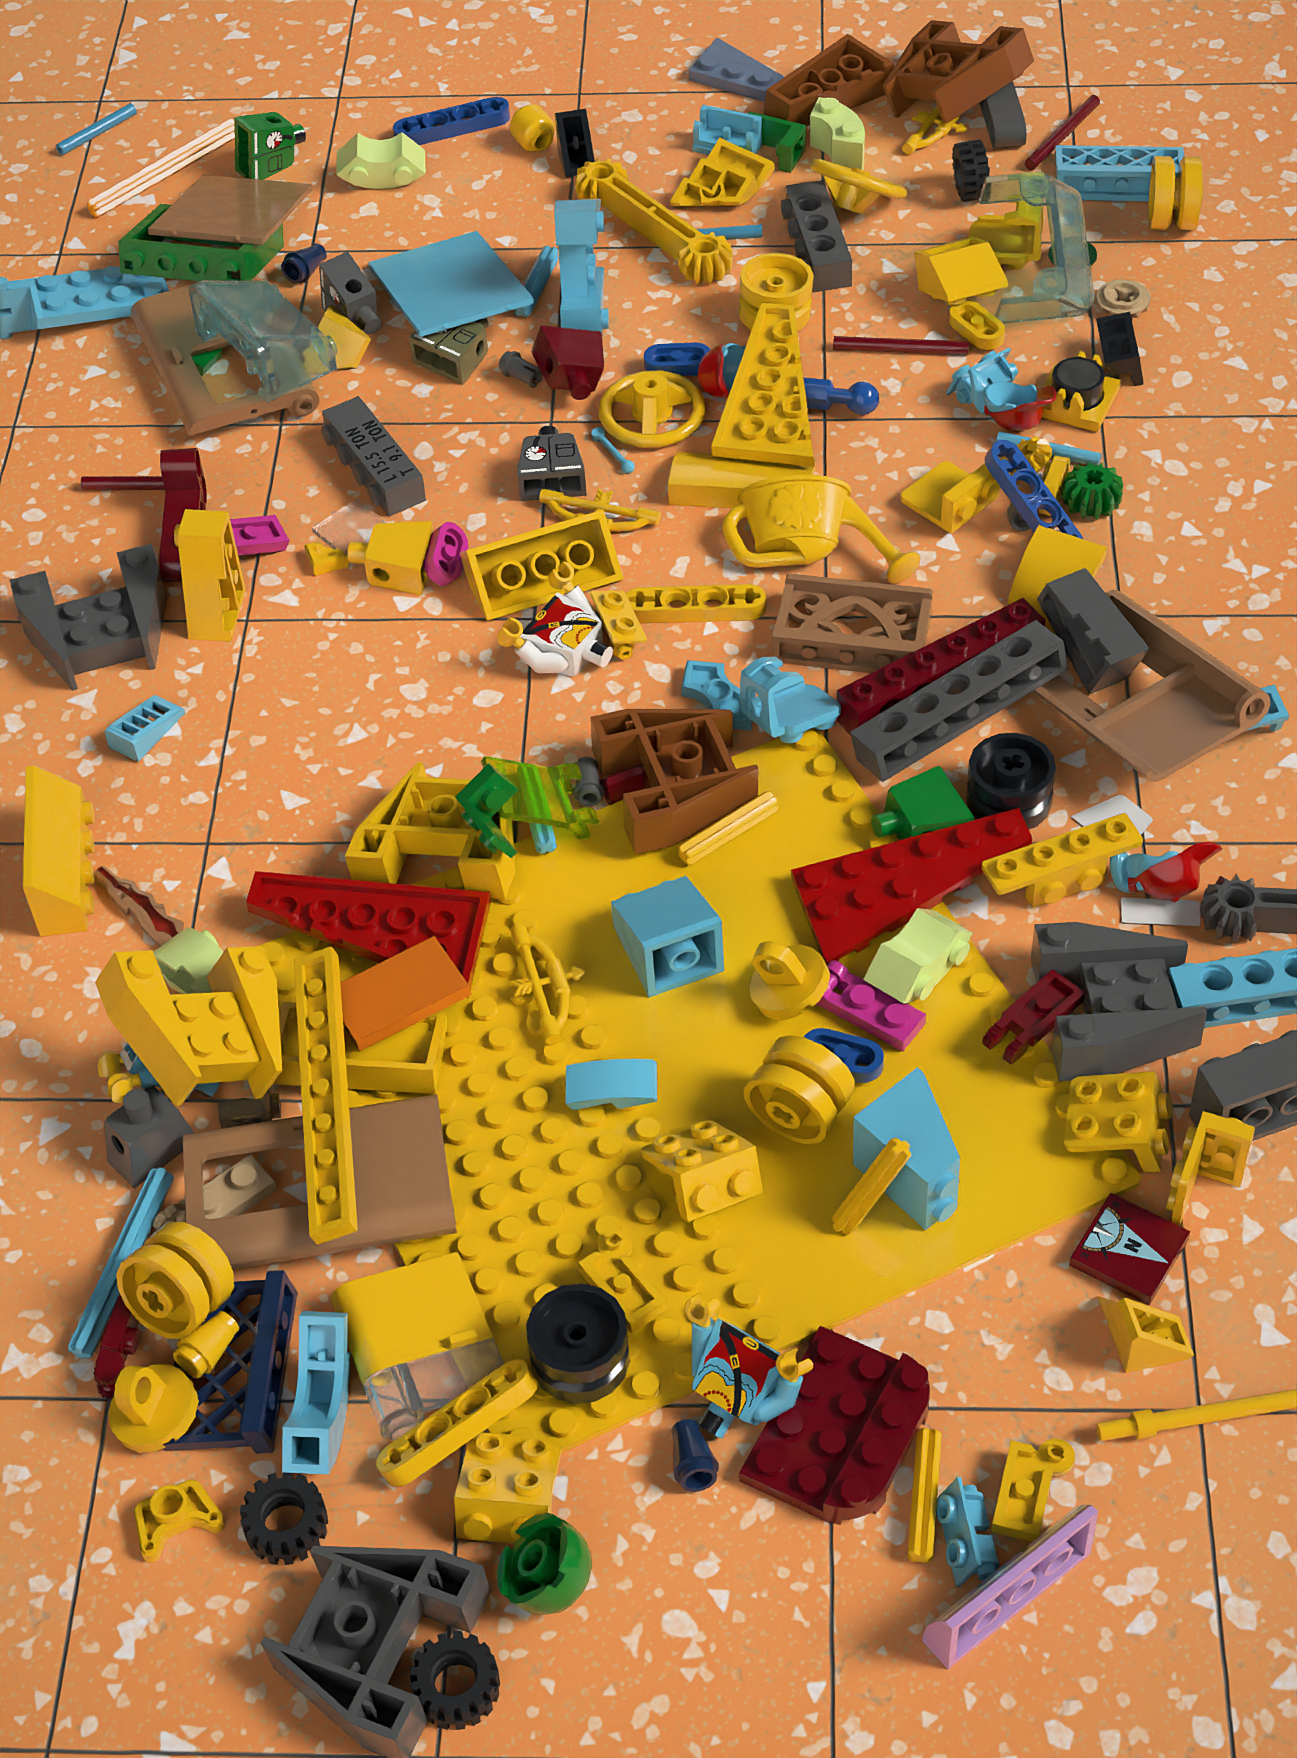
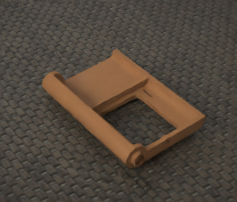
[131,272,320,436]
[1033,590,1270,782]
[183,1094,457,1270]

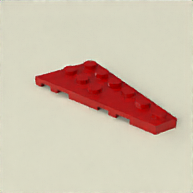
[791,808,1032,965]
[246,871,491,998]

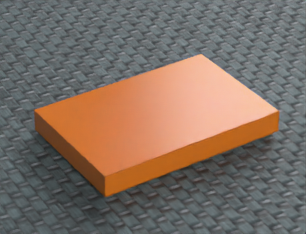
[340,936,472,1051]

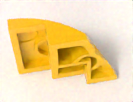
[670,137,775,206]
[1008,525,1107,635]

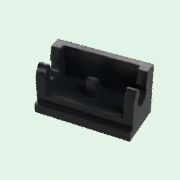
[1096,311,1144,386]

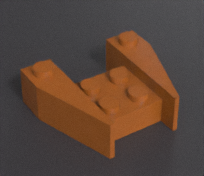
[883,20,1034,124]
[590,709,759,854]

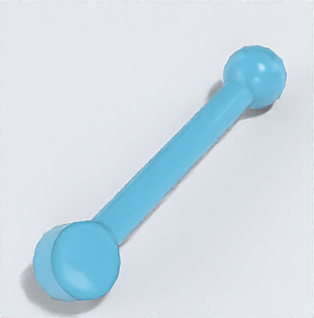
[591,427,635,474]

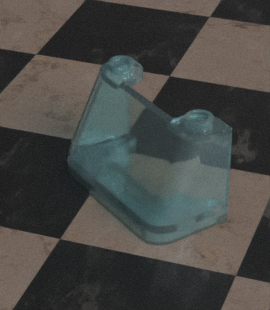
[189,280,337,403]

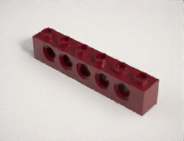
[837,598,1046,736]

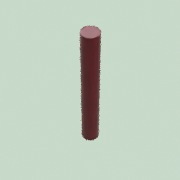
[81,476,165,490]

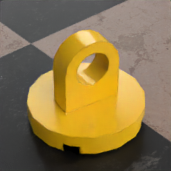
[749,941,830,1020]
[108,1364,199,1453]

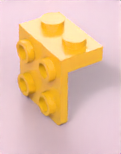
[901,461,1000,534]
[1064,1071,1172,1173]
[1166,1111,1255,1226]
[642,1120,763,1222]
[454,1432,562,1544]

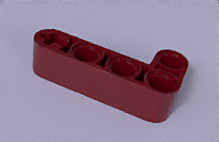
[159,448,207,582]

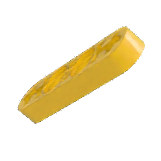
[626,584,766,624]
[376,1359,539,1487]

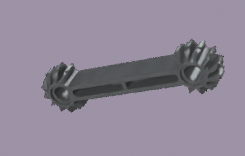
[1200,873,1297,944]

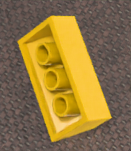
[459,510,624,621]
[23,765,95,937]

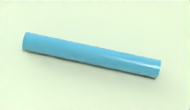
[996,431,1102,465]

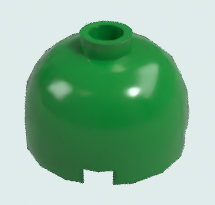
[496,1513,592,1615]

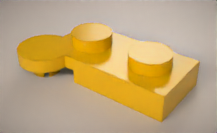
[578,1228,668,1333]
[991,1438,1075,1542]

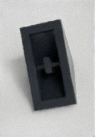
[555,108,595,178]

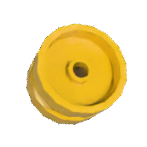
[1148,156,1203,230]
[738,253,814,331]
[744,1035,855,1144]
[116,1222,234,1339]

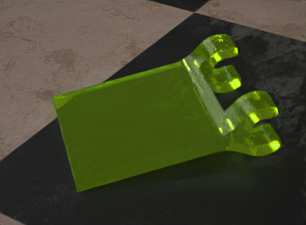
[481,756,600,839]

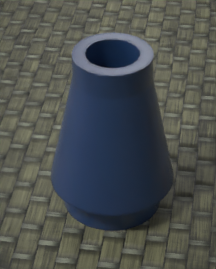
[281,243,327,283]
[671,1419,719,1492]

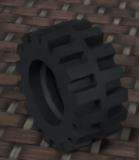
[952,139,991,202]
[240,1472,328,1565]
[410,1631,500,1730]

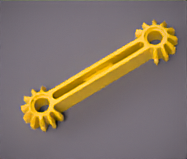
[575,158,733,285]

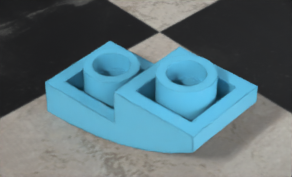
[566,1059,657,1110]

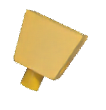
[348,521,433,595]

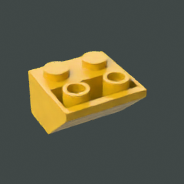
[914,237,1008,305]

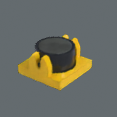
[1042,351,1121,432]

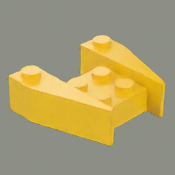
[345,762,516,899]
[95,946,282,1106]

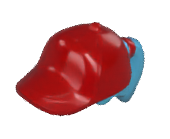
[697,343,746,398]
[968,369,1057,432]
[1110,842,1223,903]

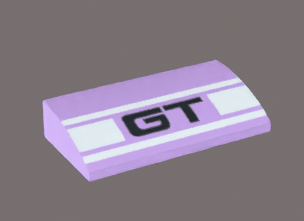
[922,1505,1098,1669]

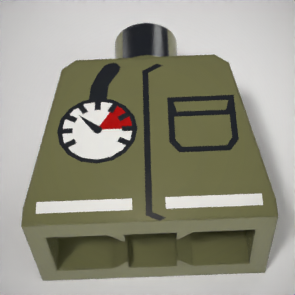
[409,318,489,385]

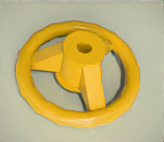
[810,159,907,214]
[598,370,706,448]

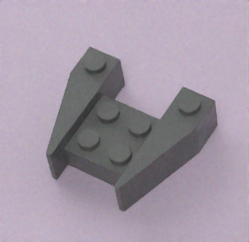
[9,544,167,691]
[1031,922,1207,1082]
[261,1546,491,1758]

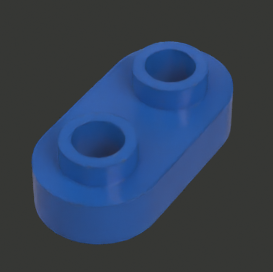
[644,342,710,376]
[804,1028,884,1083]

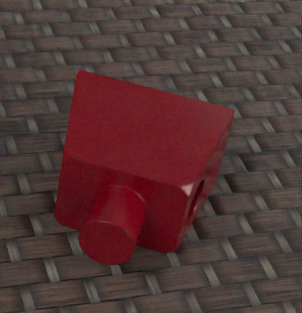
[531,325,604,400]

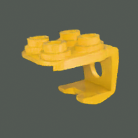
[969,189,1044,270]

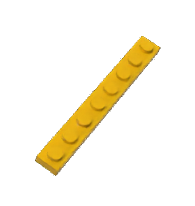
[294,946,358,1245]

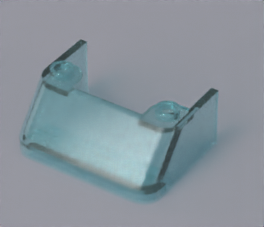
[979,172,1094,323]

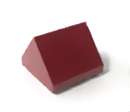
[599,766,646,805]

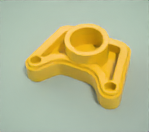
[133,1479,225,1563]

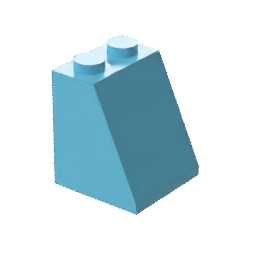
[611,876,724,998]
[853,1067,960,1230]

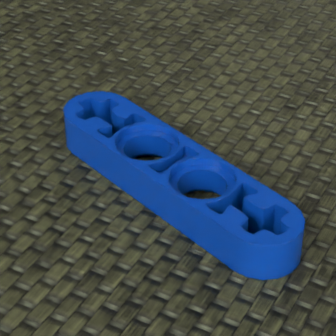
[393,97,510,145]
[984,440,1083,539]

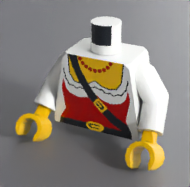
[497,562,613,677]

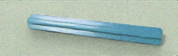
[68,1167,174,1359]

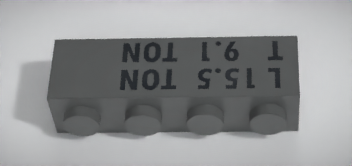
[321,396,426,517]

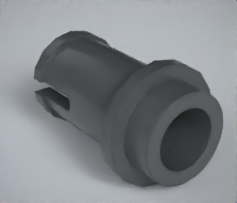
[499,351,543,388]
[573,757,604,807]

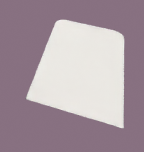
[1071,795,1153,834]

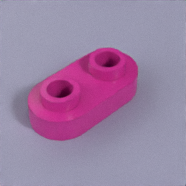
[424,522,468,586]

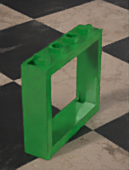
[118,204,284,286]

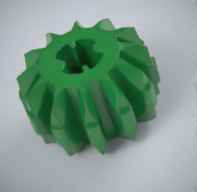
[1062,461,1123,520]

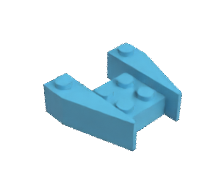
[554,199,609,337]

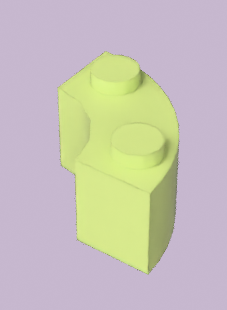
[810,97,865,170]
[336,132,426,189]
[863,908,973,1003]
[153,927,224,994]

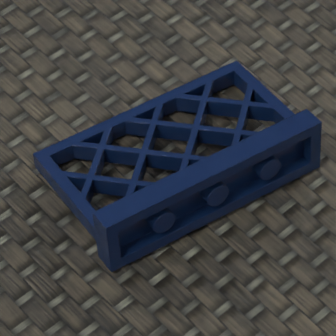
[163,1270,298,1454]

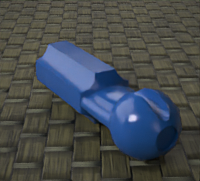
[803,377,879,415]

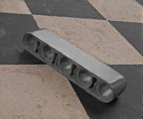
[980,81,1027,148]

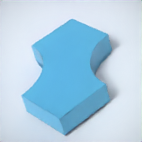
[681,660,756,731]

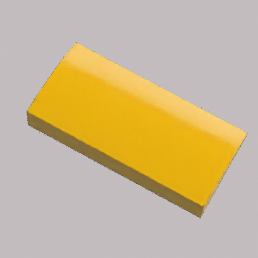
[668,452,815,508]
[273,1002,447,1094]

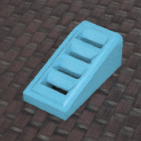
[104,695,185,762]

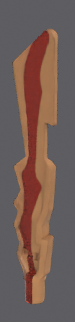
[94,866,184,947]

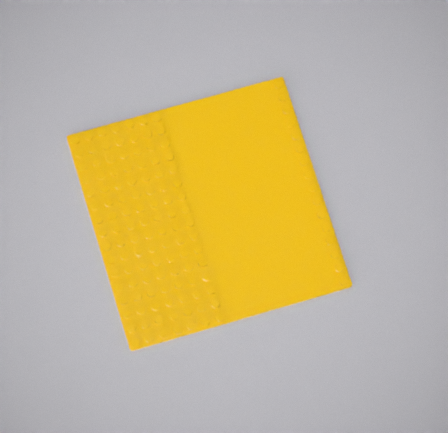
[259,727,1141,1454]

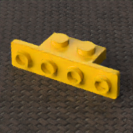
[982,813,1143,908]

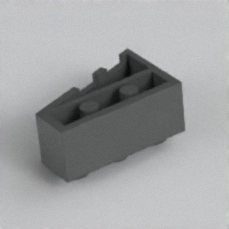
[1037,568,1150,695]

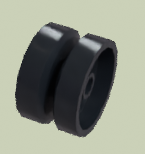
[966,733,1056,830]
[526,1283,630,1404]

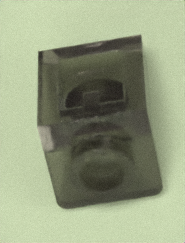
[218,1086,281,1129]

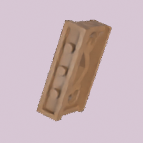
[772,574,933,673]

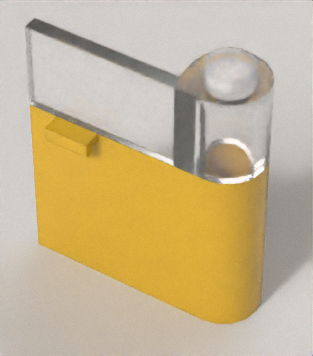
[330,1252,504,1441]

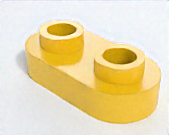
[949,300,1005,351]
[1039,456,1070,516]

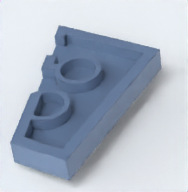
[689,38,784,102]

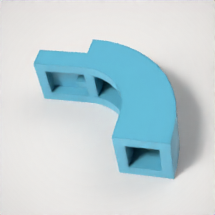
[282,1311,351,1474]

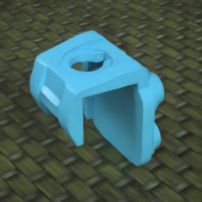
[739,657,841,743]

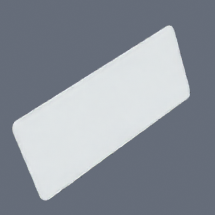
[1121,897,1200,926]

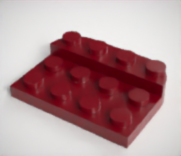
[739,1326,930,1525]

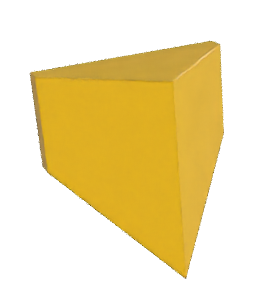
[301,305,371,373]
[1098,1296,1194,1373]

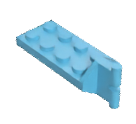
[0,266,170,339]

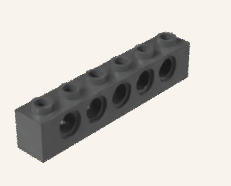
[850,620,1068,782]

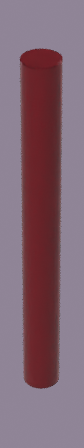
[1025,95,1100,171]
[833,336,969,355]

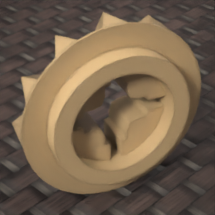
[1096,279,1151,318]

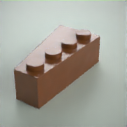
[763,34,894,126]

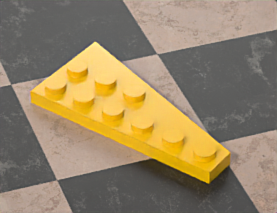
[711,302,815,467]

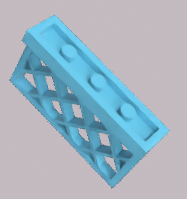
[1055,145,1184,201]

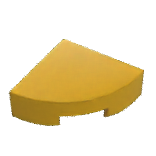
[304,542,349,576]

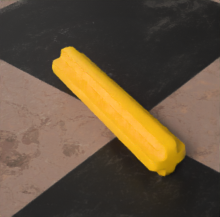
[677,791,779,865]
[832,1138,911,1235]
[907,1428,942,1563]

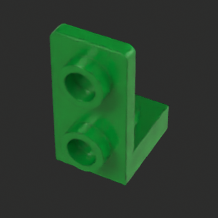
[748,112,806,173]
[455,763,518,858]

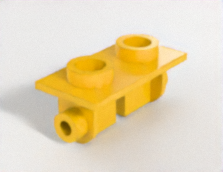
[590,590,648,660]

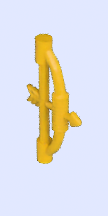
[902,107,967,155]
[539,488,661,532]
[510,924,585,1045]

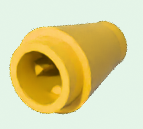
[173,1311,239,1378]

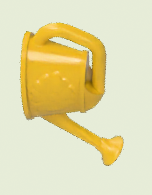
[722,475,921,584]

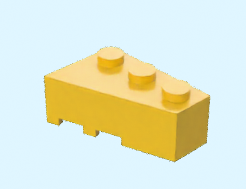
[174,509,246,642]

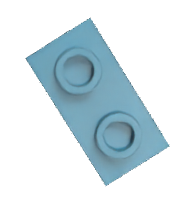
[946,348,1018,404]
[936,1477,1000,1587]

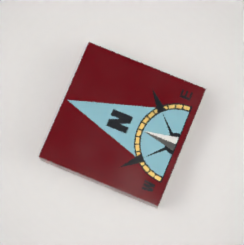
[1069,1192,1191,1306]

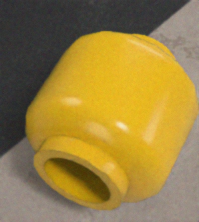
[509,104,555,152]

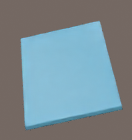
[368,231,534,337]

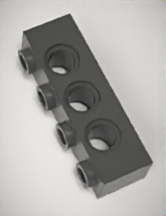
[781,180,852,292]

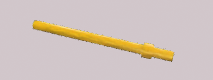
[1096,1389,1297,1441]

